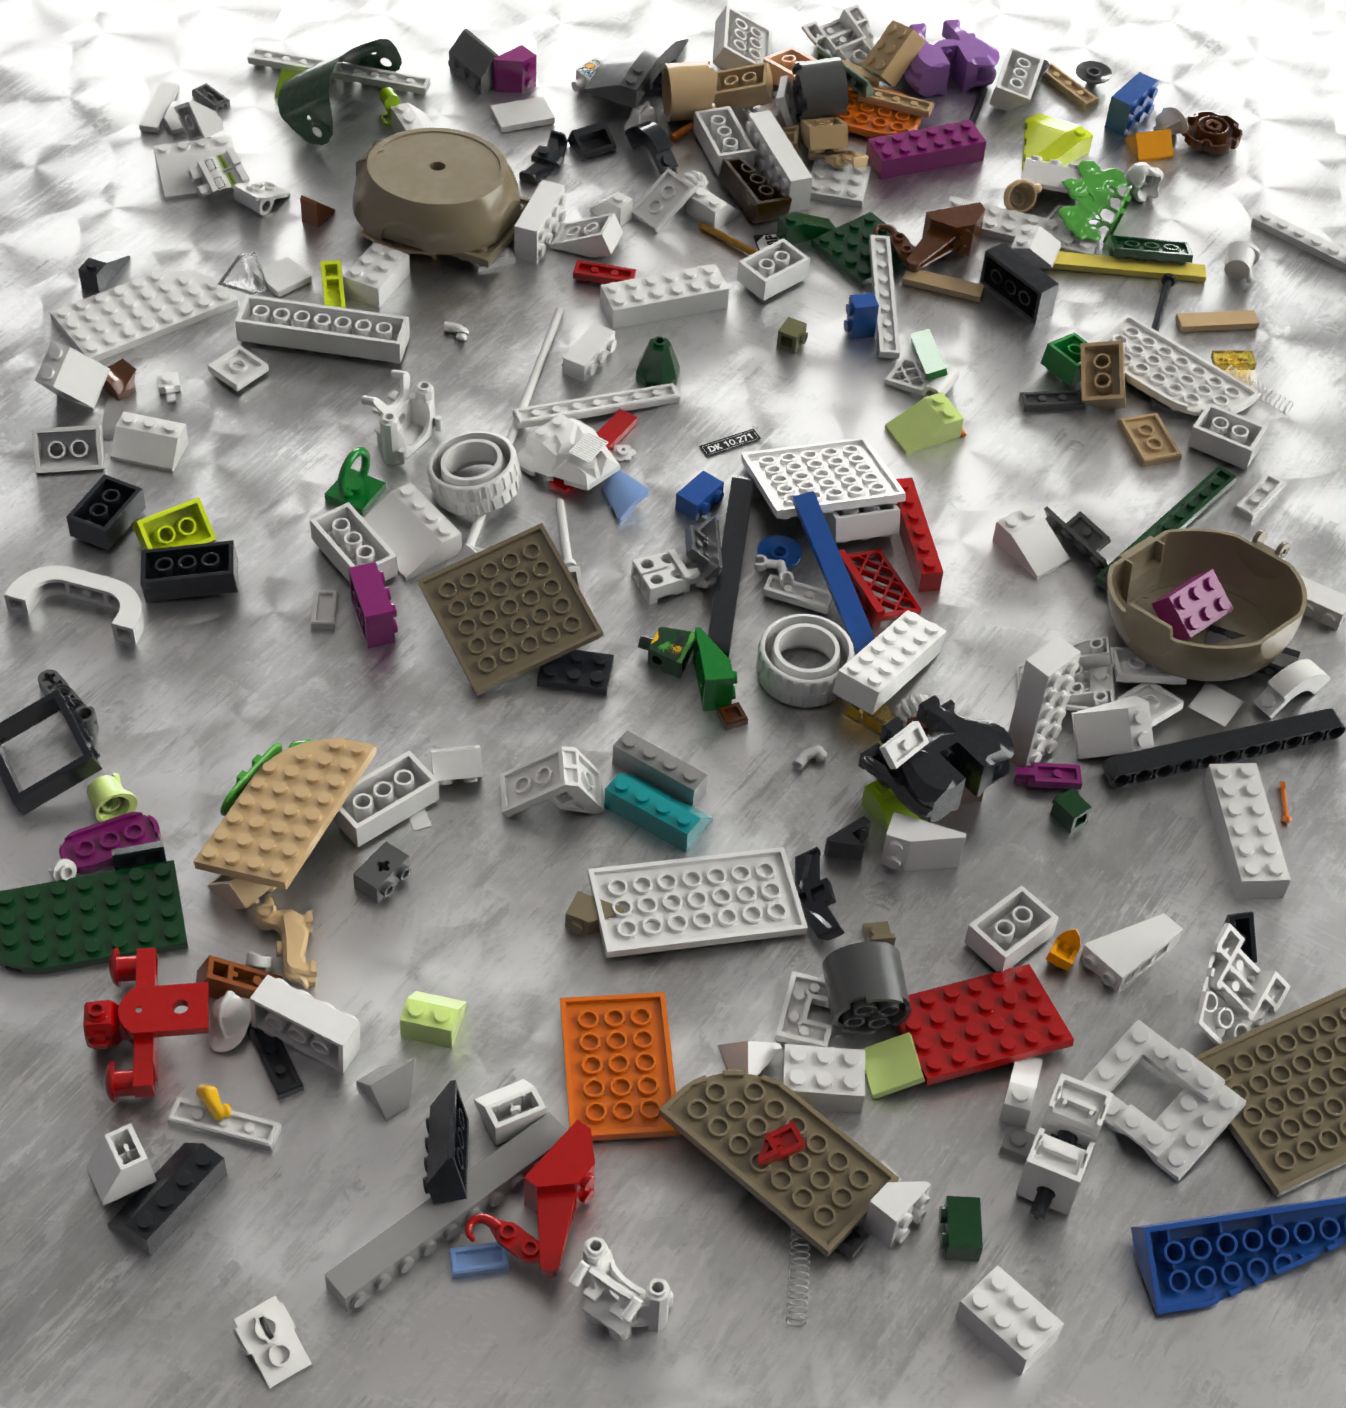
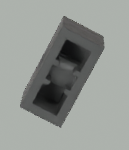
[353,842,411,904]

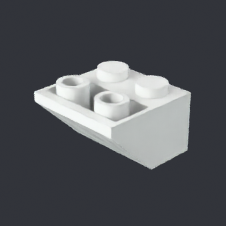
[474,1079,546,1145]
[86,1123,157,1206]
[864,1181,931,1249]

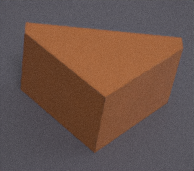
[300,195,336,228]

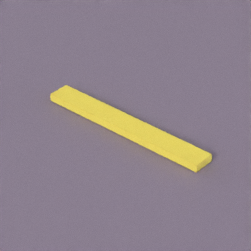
[1052,251,1206,283]

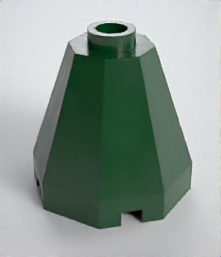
[636,336,680,387]

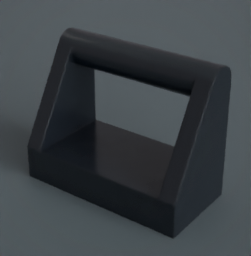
[567,121,617,160]

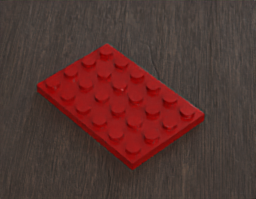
[896,964,1074,1086]

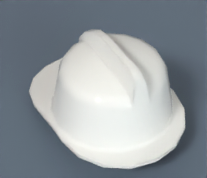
[624,101,659,132]
[1153,107,1189,136]
[207,991,251,1052]

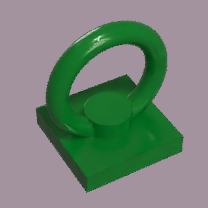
[324,447,386,516]

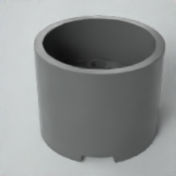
[792,57,848,120]
[822,941,911,1035]

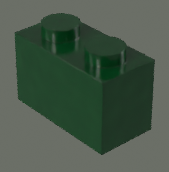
[939,1196,983,1262]

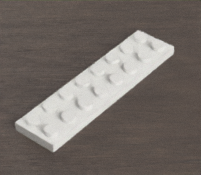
[946,196,1101,255]

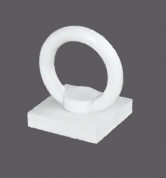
[745,75,797,127]

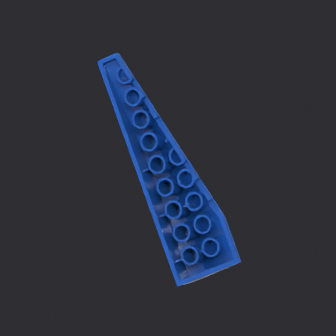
[1131,1196,1346,1314]

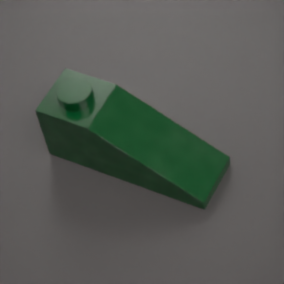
[777,212,836,245]

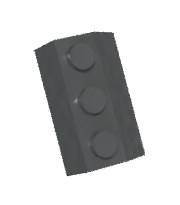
[448,28,499,94]

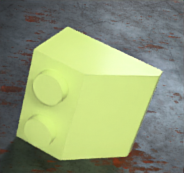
[400,991,467,1048]

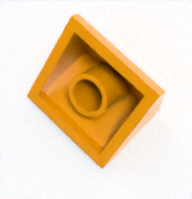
[1125,129,1174,162]

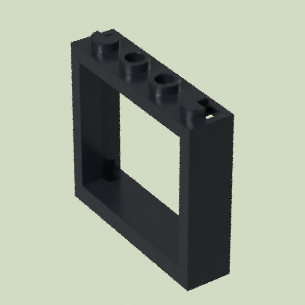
[0,689,102,815]

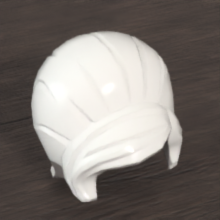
[1126,162,1163,203]

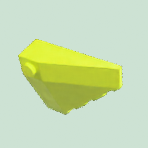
[1022,113,1093,170]

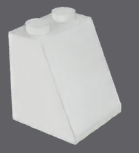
[35,340,110,408]

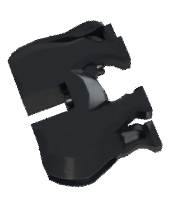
[858,695,1014,822]

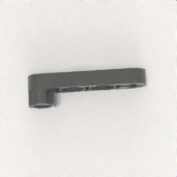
[38,669,99,736]

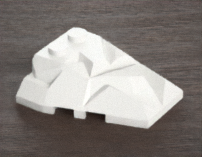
[517,414,621,491]
[1194,923,1291,1046]

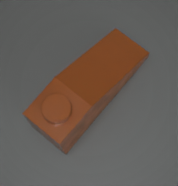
[196,955,283,999]

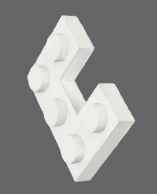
[775,971,833,1047]

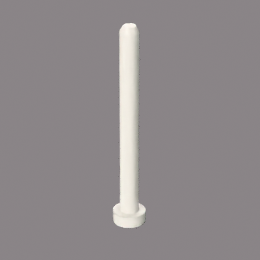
[555,498,577,567]

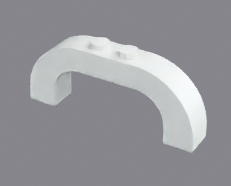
[4,566,144,645]

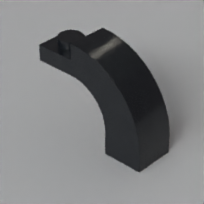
[625,121,679,174]

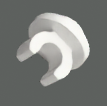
[48,859,77,882]

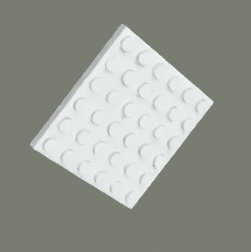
[741,437,906,519]

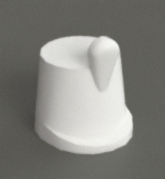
[1224,240,1260,283]

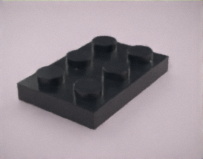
[537,650,614,696]

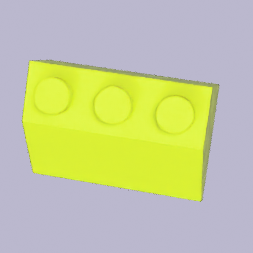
[131,497,216,550]

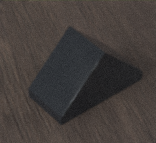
[1222,911,1257,963]

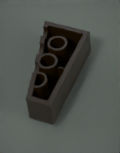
[719,156,792,223]

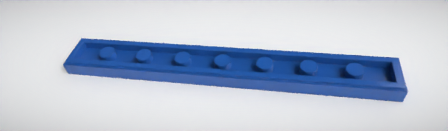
[792,491,875,655]

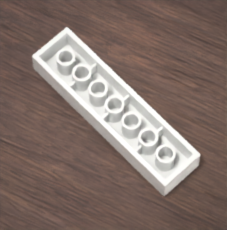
[235,294,410,363]

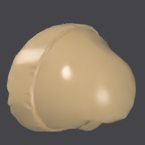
[1003,179,1042,213]

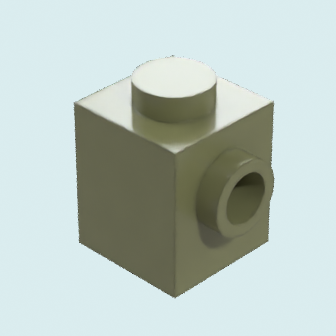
[776,317,808,353]

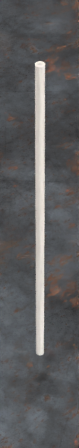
[466,307,564,546]

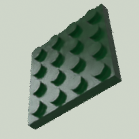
[811,212,915,287]

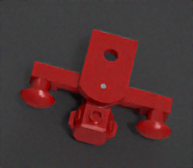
[83,947,209,1103]

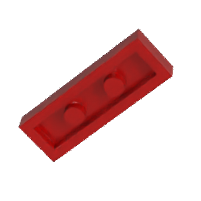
[573,260,636,284]

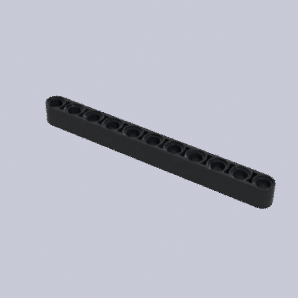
[708,476,754,658]
[1102,708,1346,788]

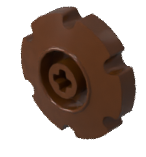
[1181,111,1242,154]

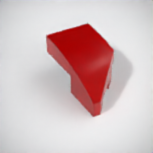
[757,1121,807,1166]

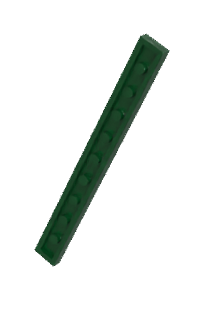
[1094,466,1237,591]

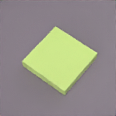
[860,1032,925,1099]

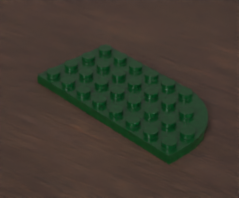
[0,860,188,974]

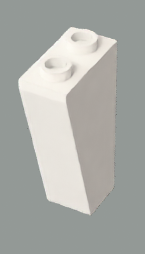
[1080,913,1184,992]

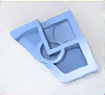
[602,470,649,523]

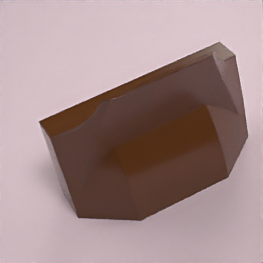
[103,359,137,401]

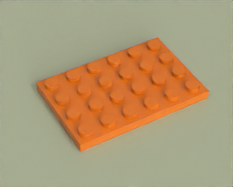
[560,992,680,1141]

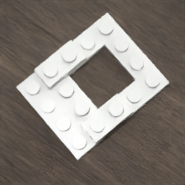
[1082,1019,1246,1182]

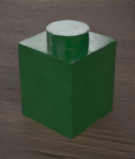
[1050,788,1092,833]

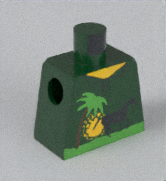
[638,627,695,679]

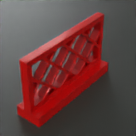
[839,549,922,629]

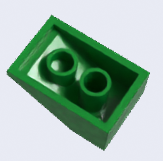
[693,627,737,711]

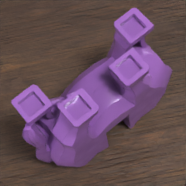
[903,19,1000,97]

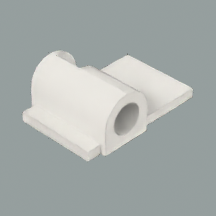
[233,181,290,216]
[233,1295,312,1389]

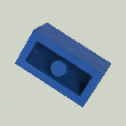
[844,292,879,340]
[675,470,724,521]

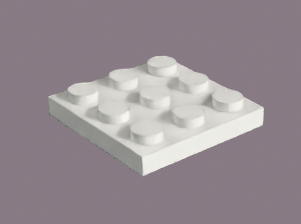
[810,158,871,207]

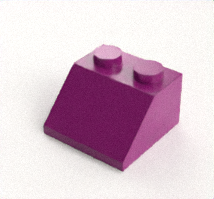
[493,45,536,93]

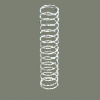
[1225,365,1294,415]
[786,1227,811,1326]

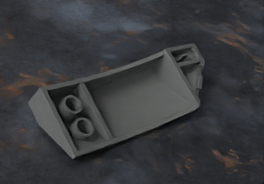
[584,33,689,108]

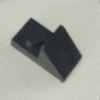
[824,816,870,861]

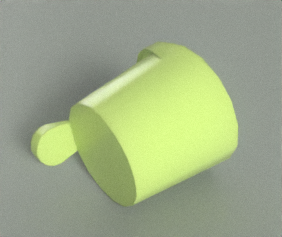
[86,773,138,822]

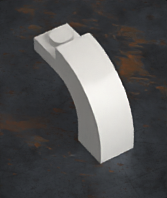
[1253,659,1331,719]

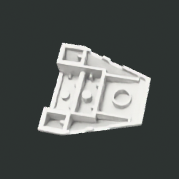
[801,4,875,68]

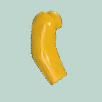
[196,1084,231,1121]

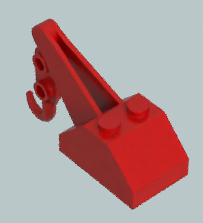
[465,1119,596,1279]

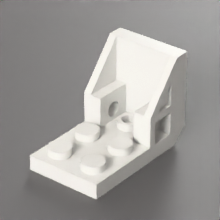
[500,746,605,817]

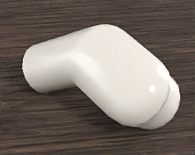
[443,321,469,342]
[792,745,827,770]

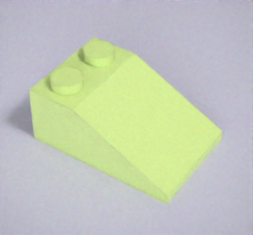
[885,392,964,454]

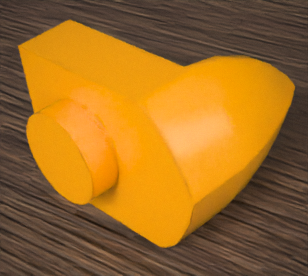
[1046,929,1081,971]

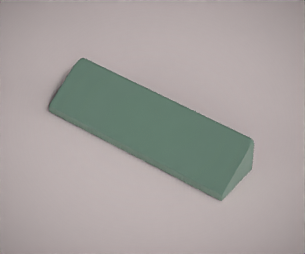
[816,46,874,98]

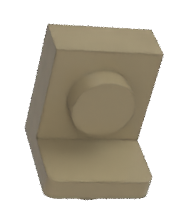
[862,921,896,946]

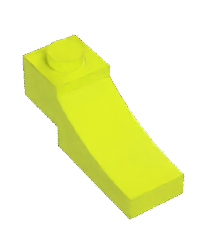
[320,260,346,308]

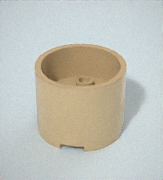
[662,61,716,122]

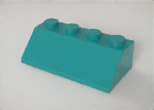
[604,773,713,852]

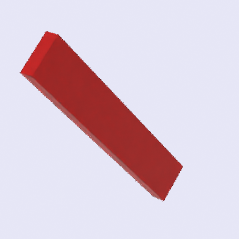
[548,409,638,496]

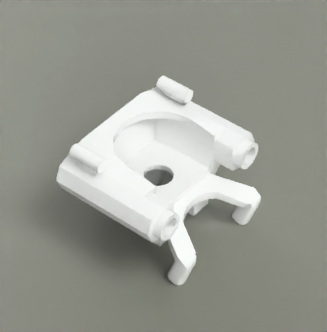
[361,370,442,465]
[568,1237,673,1341]

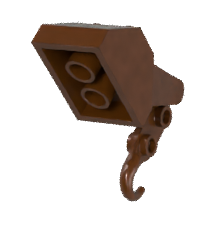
[873,202,985,273]

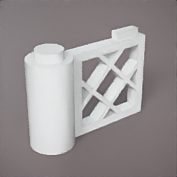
[885,356,959,398]

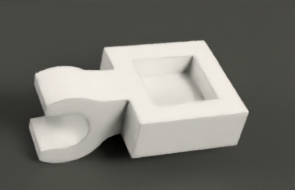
[156,372,181,403]

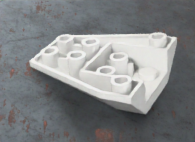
[1017,636,1116,711]

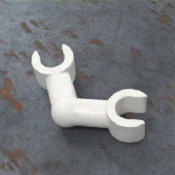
[754,555,794,587]

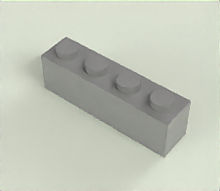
[612,731,708,807]

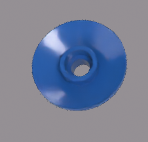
[757,535,802,569]

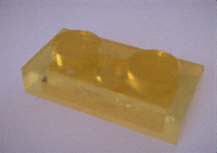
[1211,350,1257,371]

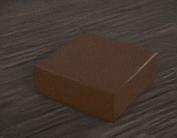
[717,702,748,731]

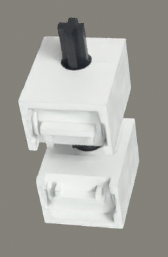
[1016,1073,1113,1220]

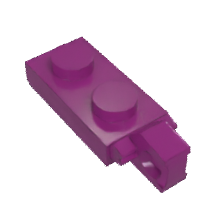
[1013,762,1083,790]

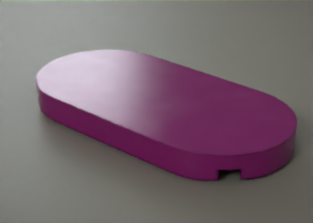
[59,812,161,874]

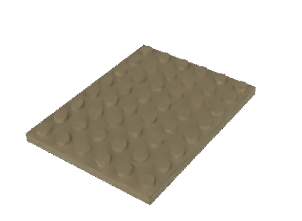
[1194,988,1346,1197]

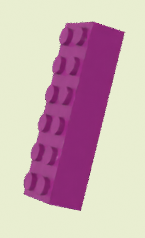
[866,120,987,180]

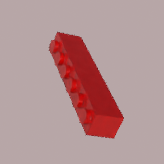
[896,477,943,592]

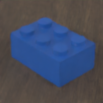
[1105,72,1159,136]

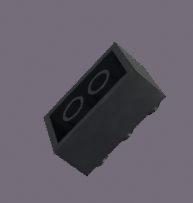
[66,474,146,550]

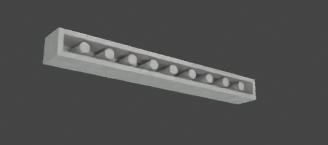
[325,1112,567,1312]

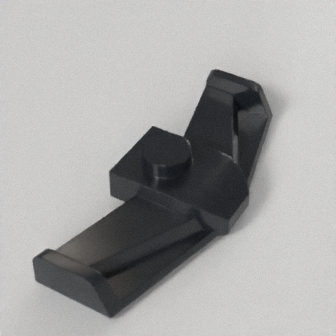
[519,130,568,184]
[795,847,845,941]

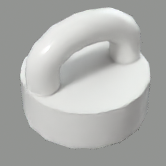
[246,952,273,972]

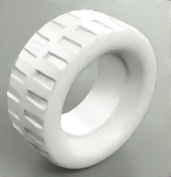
[427,431,522,516]
[756,614,855,708]

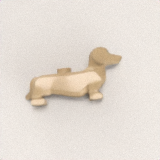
[255,896,317,989]

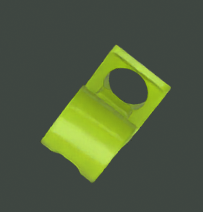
[379,87,400,127]

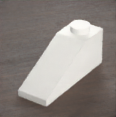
[999,1057,1043,1128]

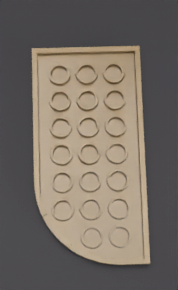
[193,738,377,890]

